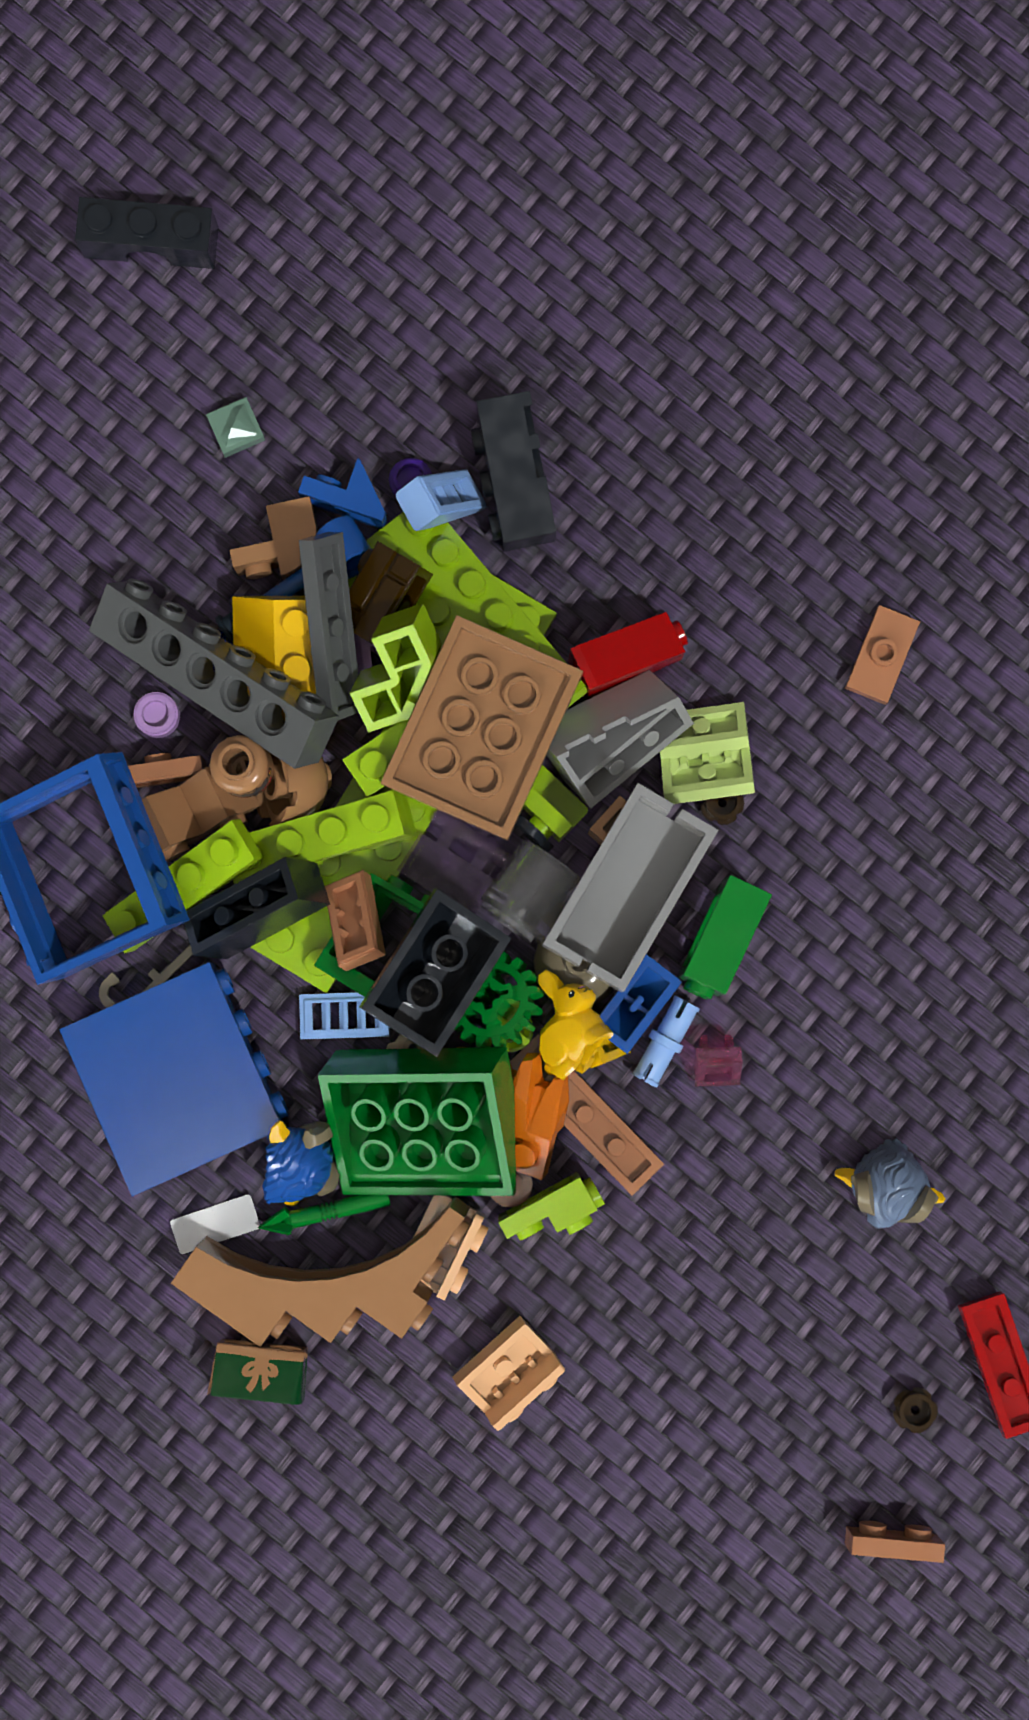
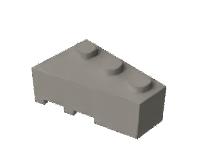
[547,670,694,808]

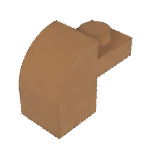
[230,496,318,580]

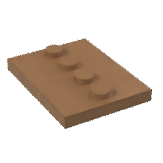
[381,615,583,841]

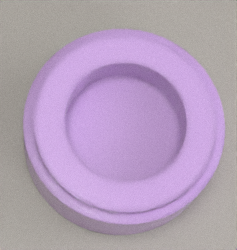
[134,692,180,738]

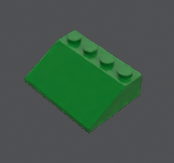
[318,1047,516,1196]

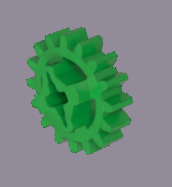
[454,952,544,1048]

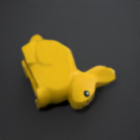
[538,969,614,1080]

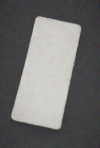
[170,1195,260,1254]

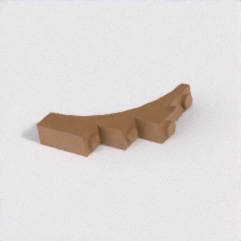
[171,1197,470,1347]

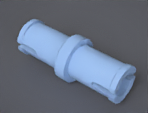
[632,995,700,1088]

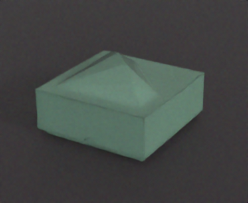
[206,397,265,458]

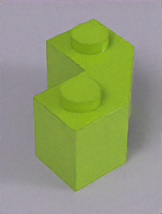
[349,603,442,733]

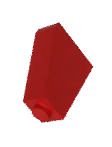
[568,612,688,701]

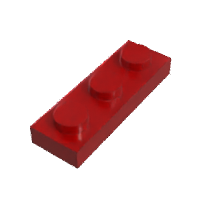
[958,1291,1029,1439]

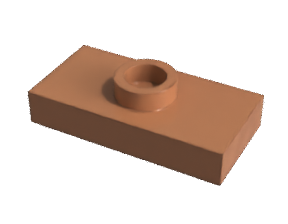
[845,605,920,705]
[128,753,207,788]
[325,870,386,971]

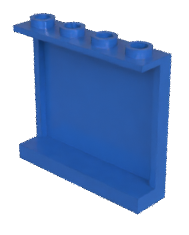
[59,962,290,1196]

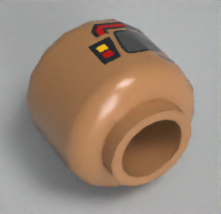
[209,735,273,798]

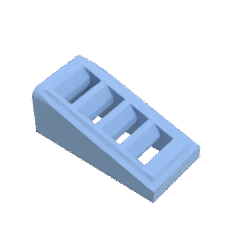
[396,469,487,531]
[299,992,390,1039]

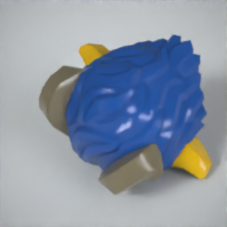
[262,1120,340,1206]

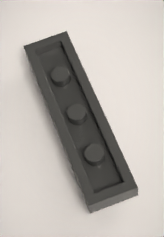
[299,532,359,721]

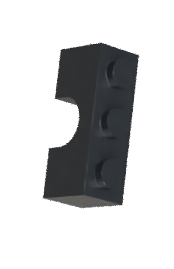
[75,197,219,269]

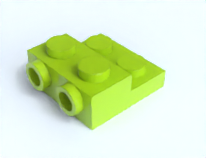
[498,1172,605,1241]

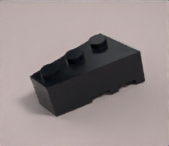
[470,390,556,552]

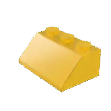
[232,596,316,730]

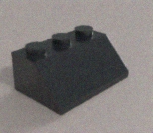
[359,888,512,1057]

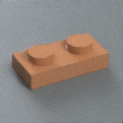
[845,1521,945,1563]

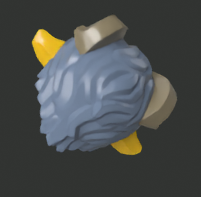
[835,1138,946,1229]

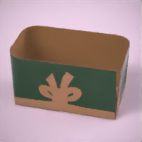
[207,1339,308,1405]

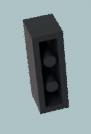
[184,857,330,959]

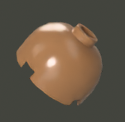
[256,751,332,826]

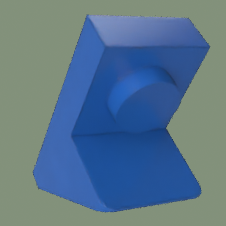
[298,458,388,529]

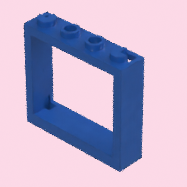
[0,752,190,985]

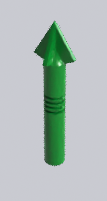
[258,1195,391,1235]

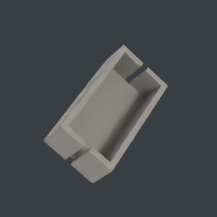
[542,783,719,993]

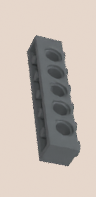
[89,578,339,769]

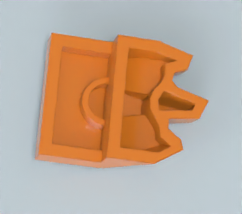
[509,1053,569,1180]

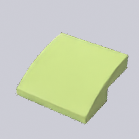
[659,702,755,804]

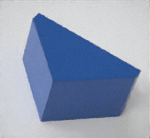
[599,954,682,1054]

